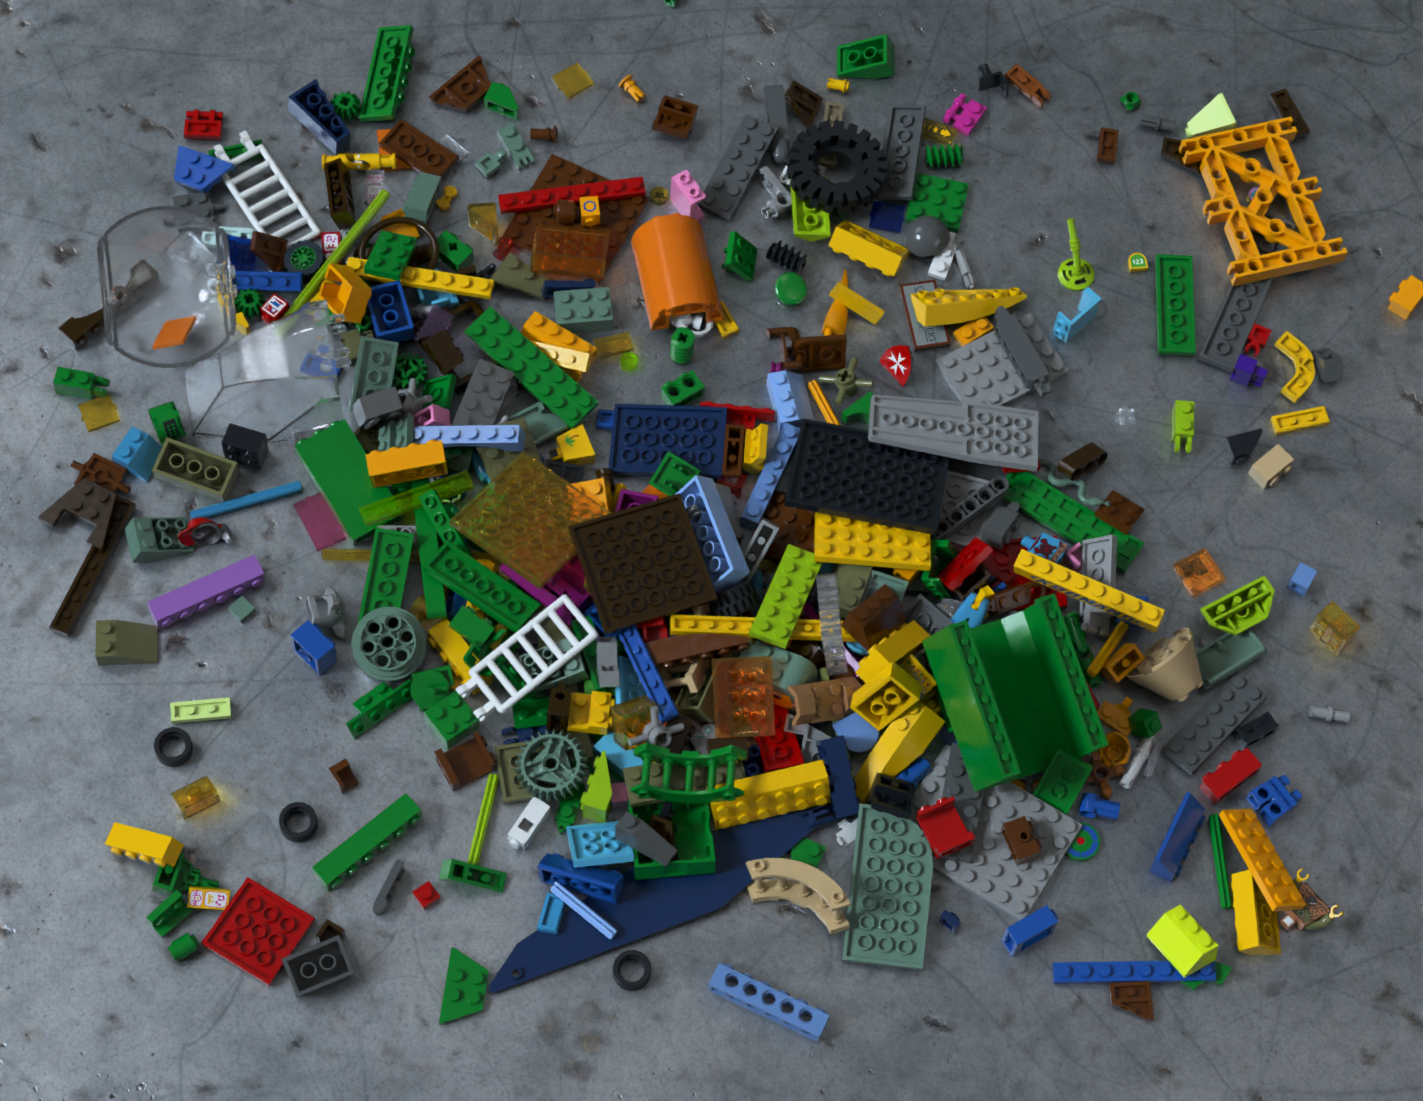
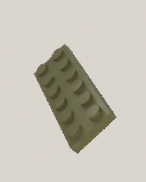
[622,761,746,807]

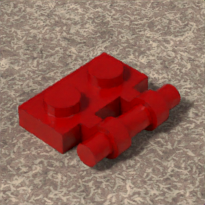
[184,109,223,140]

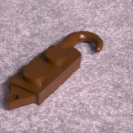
[988,580,1046,614]

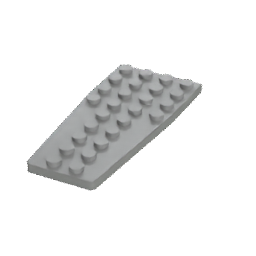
[868,395,1039,471]

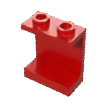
[916,796,975,860]

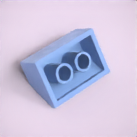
[766,370,815,433]

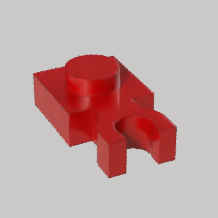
[1244,323,1272,358]

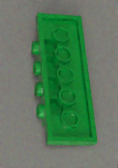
[359,25,415,122]

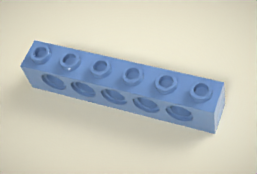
[708,963,830,1042]

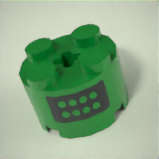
[148,401,186,445]

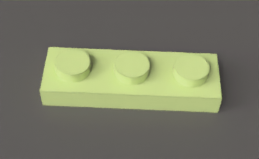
[170,697,232,724]

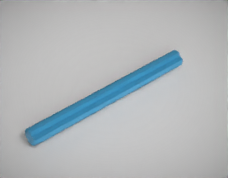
[190,481,302,519]

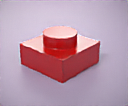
[412,881,441,910]

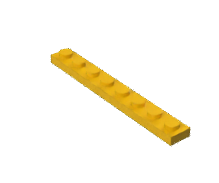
[346,257,494,300]

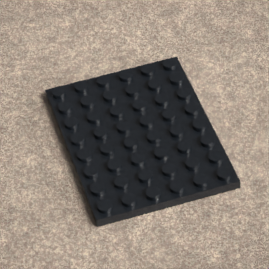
[784,418,949,535]

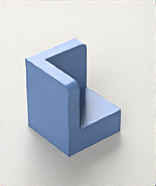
[1287,562,1317,596]

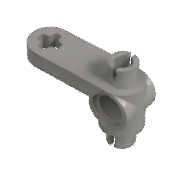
[757,166,792,218]

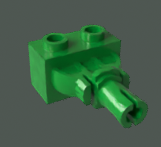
[152,852,219,896]

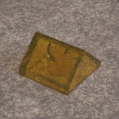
[467,202,498,245]
[170,775,220,820]

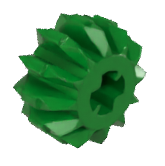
[330,90,361,121]
[234,287,266,319]

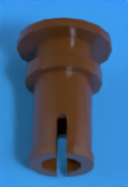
[530,125,558,144]

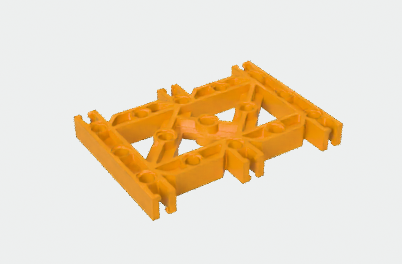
[1179,116,1348,287]

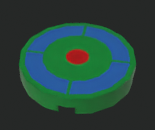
[1065,822,1100,861]

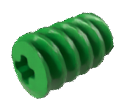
[925,144,963,168]
[670,327,695,364]

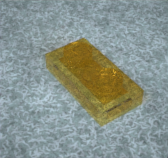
[593,332,634,359]

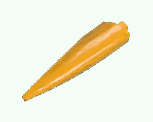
[821,270,849,336]

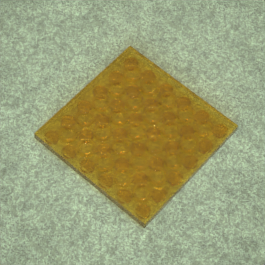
[449,451,611,589]

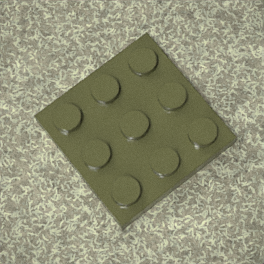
[476,417,545,484]
[494,741,557,804]

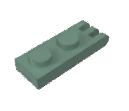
[497,123,535,170]

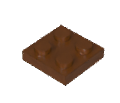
[1094,490,1145,535]

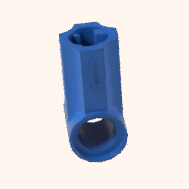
[894,757,932,788]
[1079,793,1120,821]

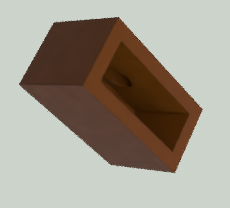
[1001,816,1042,865]

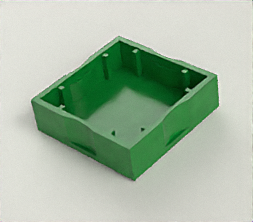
[628,798,716,880]

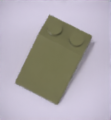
[95,620,158,666]

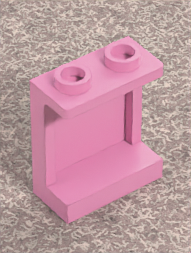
[670,170,706,222]

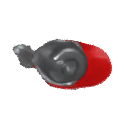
[178,517,235,546]

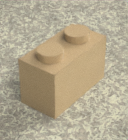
[1248,444,1294,489]

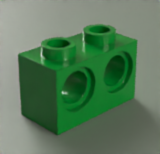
[661,370,705,406]

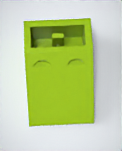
[580,751,612,823]

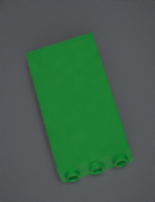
[295,419,403,546]

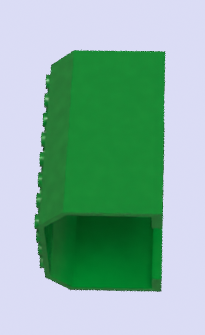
[922,593,1109,792]

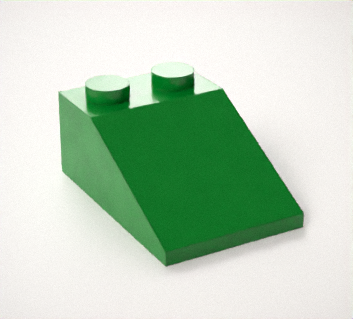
[837,34,895,79]

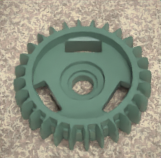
[515,728,589,802]

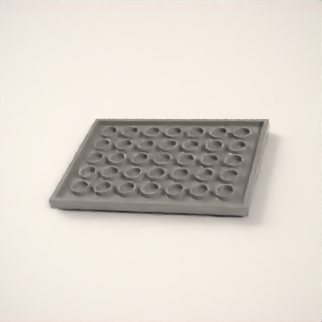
[909,743,1082,921]

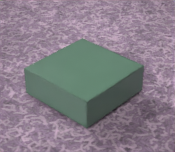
[228,596,256,623]

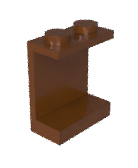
[434,731,497,791]

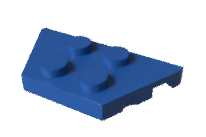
[174,145,236,193]

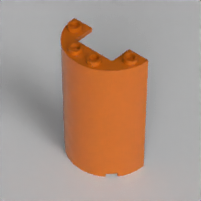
[631,213,724,331]

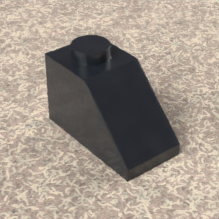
[1223,428,1263,465]

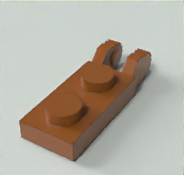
[1004,64,1052,107]

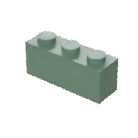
[402,172,441,224]

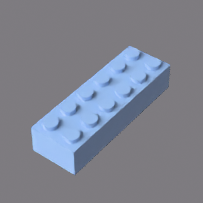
[676,475,750,593]

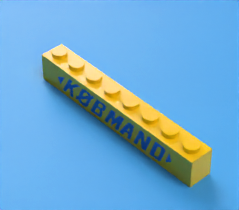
[1014,549,1165,633]

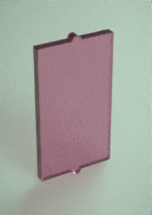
[293,493,346,552]

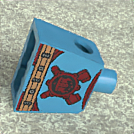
[1020,533,1070,565]

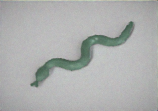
[1039,459,1110,507]

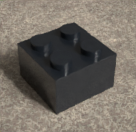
[221,423,269,470]

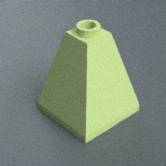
[1185,93,1237,138]

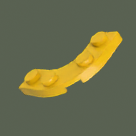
[1274,331,1315,403]

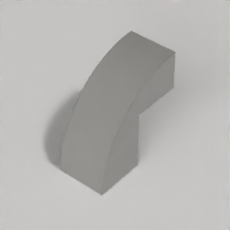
[595,636,620,687]

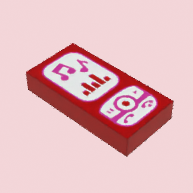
[321,232,341,265]

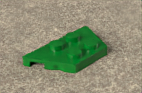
[439,947,489,1025]

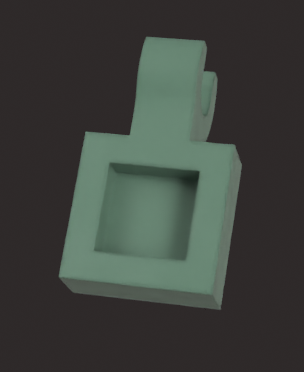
[475,148,508,178]

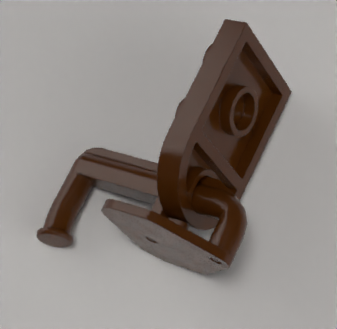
[765,327,847,371]

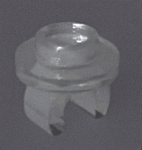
[1116,406,1134,425]

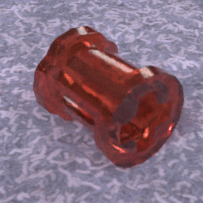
[493,237,514,261]

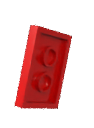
[935,537,993,591]

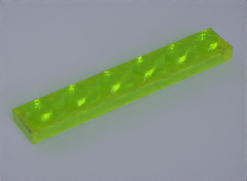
[359,470,474,527]

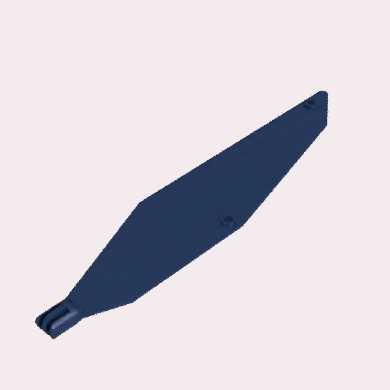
[489,803,836,993]

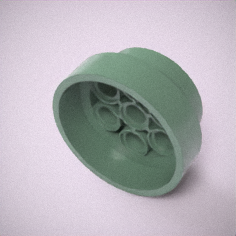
[352,607,428,683]

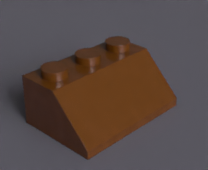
[841,584,906,652]

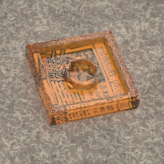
[1172,548,1225,598]

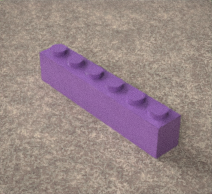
[147,555,265,629]

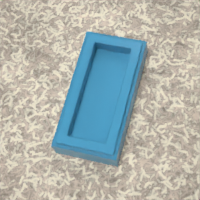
[537,892,566,934]

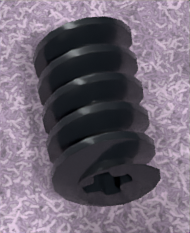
[766,240,807,275]

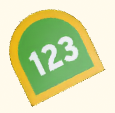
[1128,253,1148,273]

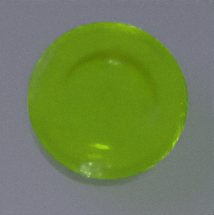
[619,352,638,372]

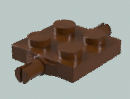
[70,453,131,494]

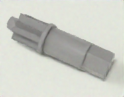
[954,249,977,290]

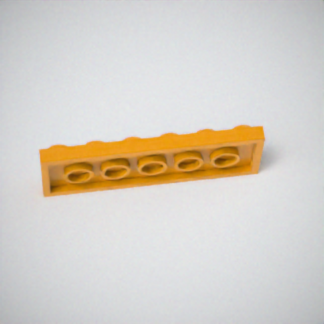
[1219,809,1306,912]

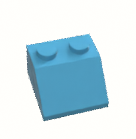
[112,426,162,483]

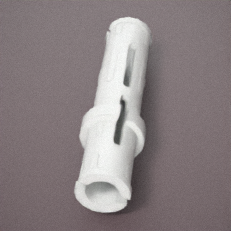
[1119,736,1157,789]

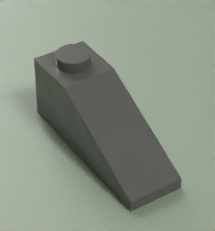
[615,812,677,867]

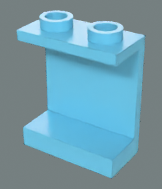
[1053,287,1102,343]

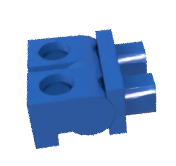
[1246,775,1302,828]

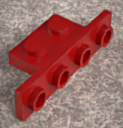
[700,401,775,430]

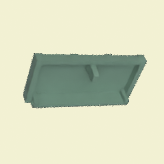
[509,402,588,445]
[1196,629,1268,691]

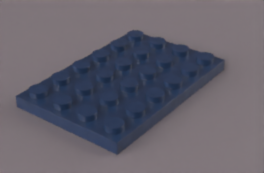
[608,404,728,478]

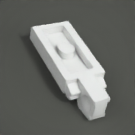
[927,232,957,281]

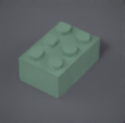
[554,287,613,333]

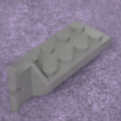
[1079,535,1117,639]

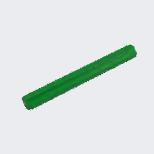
[1209,814,1232,909]

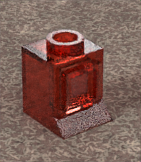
[717,474,748,499]

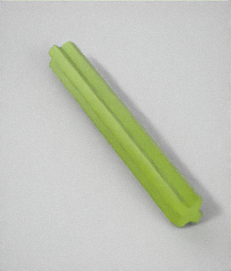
[467,774,499,865]

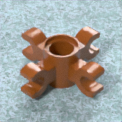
[1084,751,1125,799]

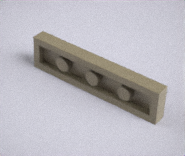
[818,101,844,169]

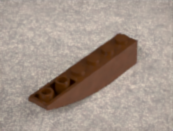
[645,633,755,669]

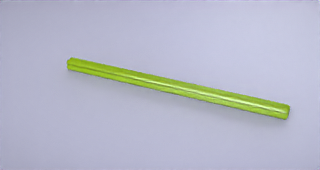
[273,189,390,336]

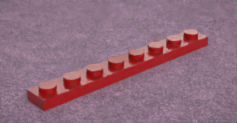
[498,176,646,214]

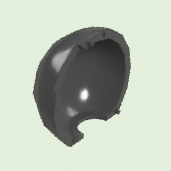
[904,215,950,257]

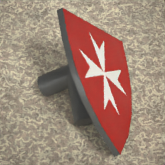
[879,344,914,387]

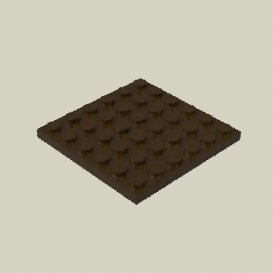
[568,493,718,635]

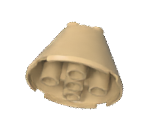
[1126,628,1203,702]

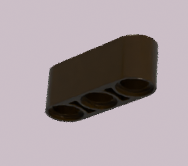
[1057,442,1108,481]

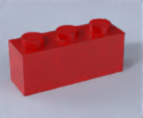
[1199,748,1262,805]

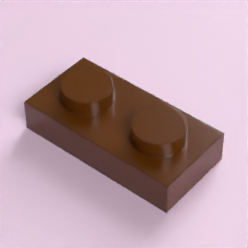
[1097,127,1119,164]

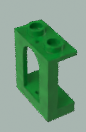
[921,539,958,600]

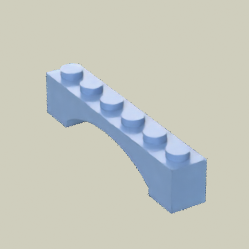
[413,425,526,451]

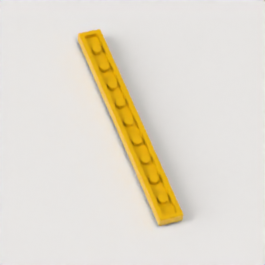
[670,615,857,642]

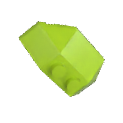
[1200,575,1275,636]

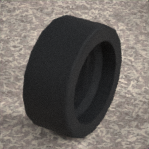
[154,727,193,767]
[279,802,318,842]
[613,950,651,991]

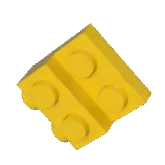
[567,691,615,735]

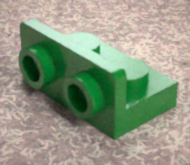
[512,696,550,729]
[146,890,192,938]

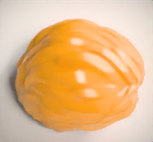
[1098,731,1131,768]

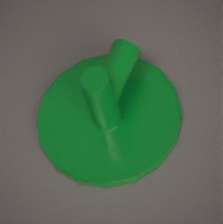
[410,670,450,709]

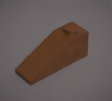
[722,424,745,477]

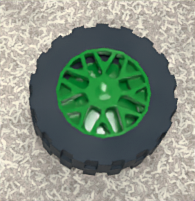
[283,240,326,283]

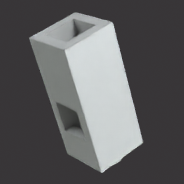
[507,797,551,851]

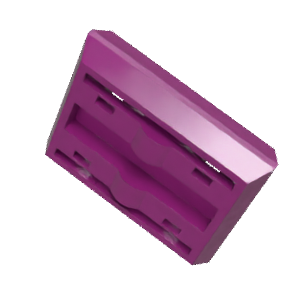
[499,519,593,626]

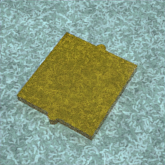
[551,62,594,99]
[78,394,120,432]

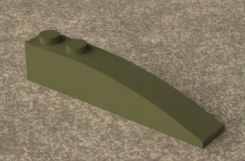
[819,563,874,618]

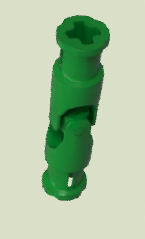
[1063,612,1103,689]

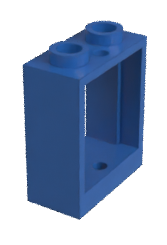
[1002,905,1058,957]

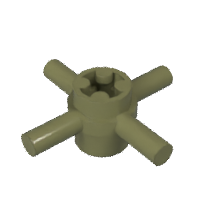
[819,357,874,406]

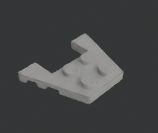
[783,713,832,764]

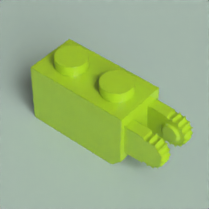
[1171,400,1194,453]

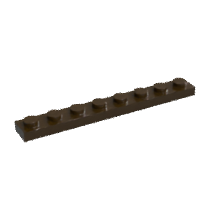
[49,496,136,637]

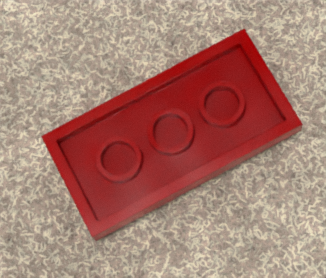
[747,704,805,773]

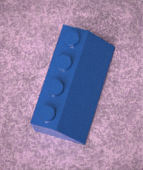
[1149,792,1206,882]
[538,853,624,904]

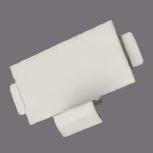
[836,818,858,847]

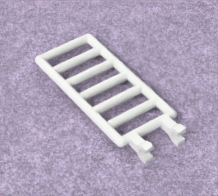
[214,130,321,252]
[455,594,598,722]

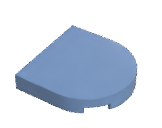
[832,712,879,753]

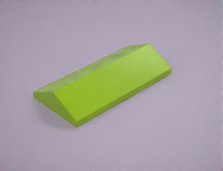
[790,175,831,242]

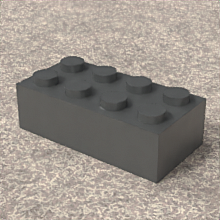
[451,358,514,426]

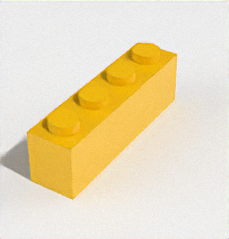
[427,618,493,696]
[105,822,184,868]

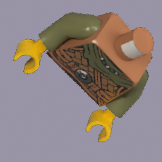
[1280,868,1344,931]

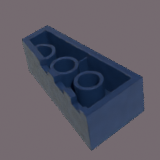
[288,79,350,155]
[816,735,861,819]

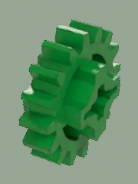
[392,351,428,389]

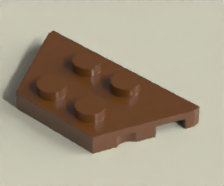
[429,56,491,112]

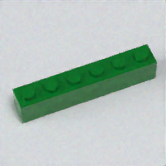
[312,793,422,891]

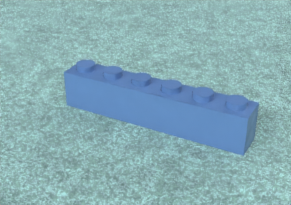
[740,423,800,531]

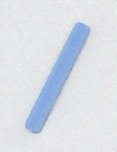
[551,882,617,939]

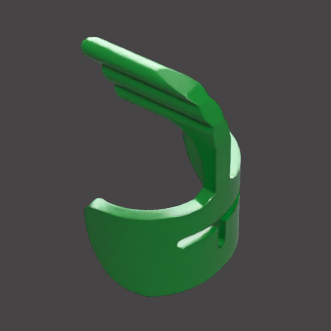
[463,629,506,677]

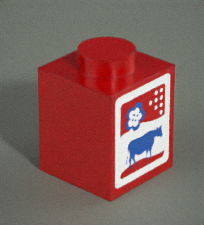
[260,293,289,327]

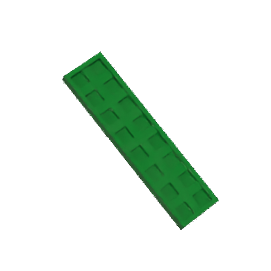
[464,306,599,429]
[998,472,1144,574]

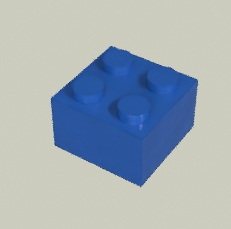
[290,620,337,676]

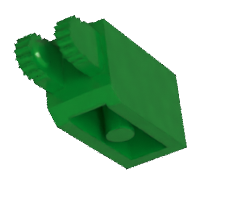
[53,367,110,399]

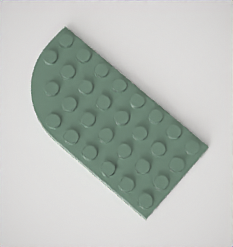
[842,803,933,970]

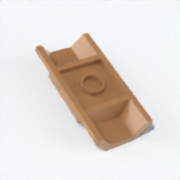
[788,677,862,726]

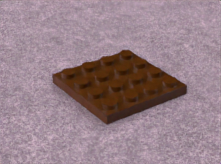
[747,490,815,563]

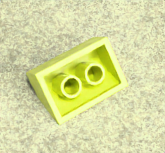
[1146,904,1219,978]

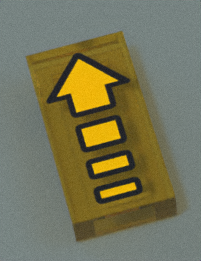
[922,118,958,145]

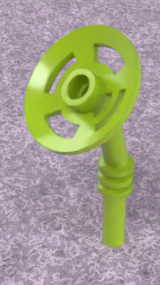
[1058,218,1094,291]

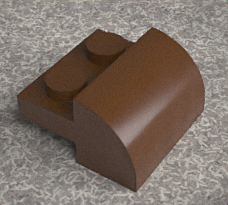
[652,95,699,140]

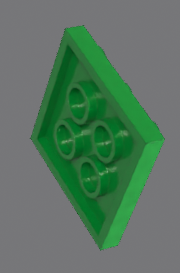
[905,173,969,233]

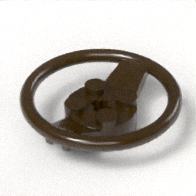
[358,217,439,289]

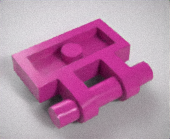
[942,93,987,137]

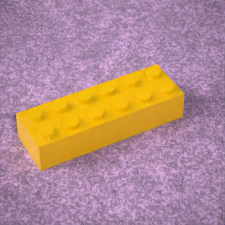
[706,760,831,830]

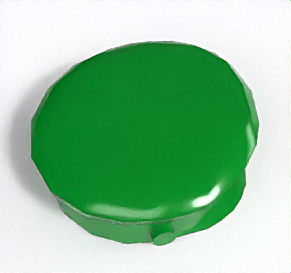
[775,272,807,306]

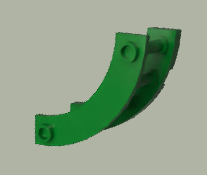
[630,742,747,803]

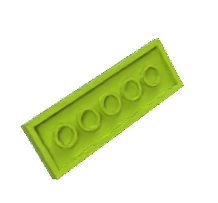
[749,544,823,649]

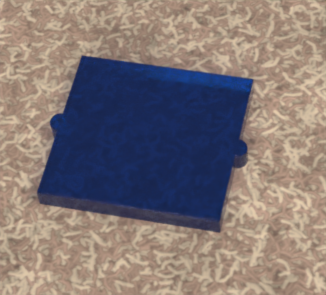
[869,201,905,233]

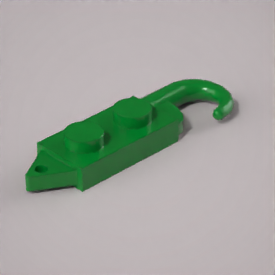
[554,763,594,835]

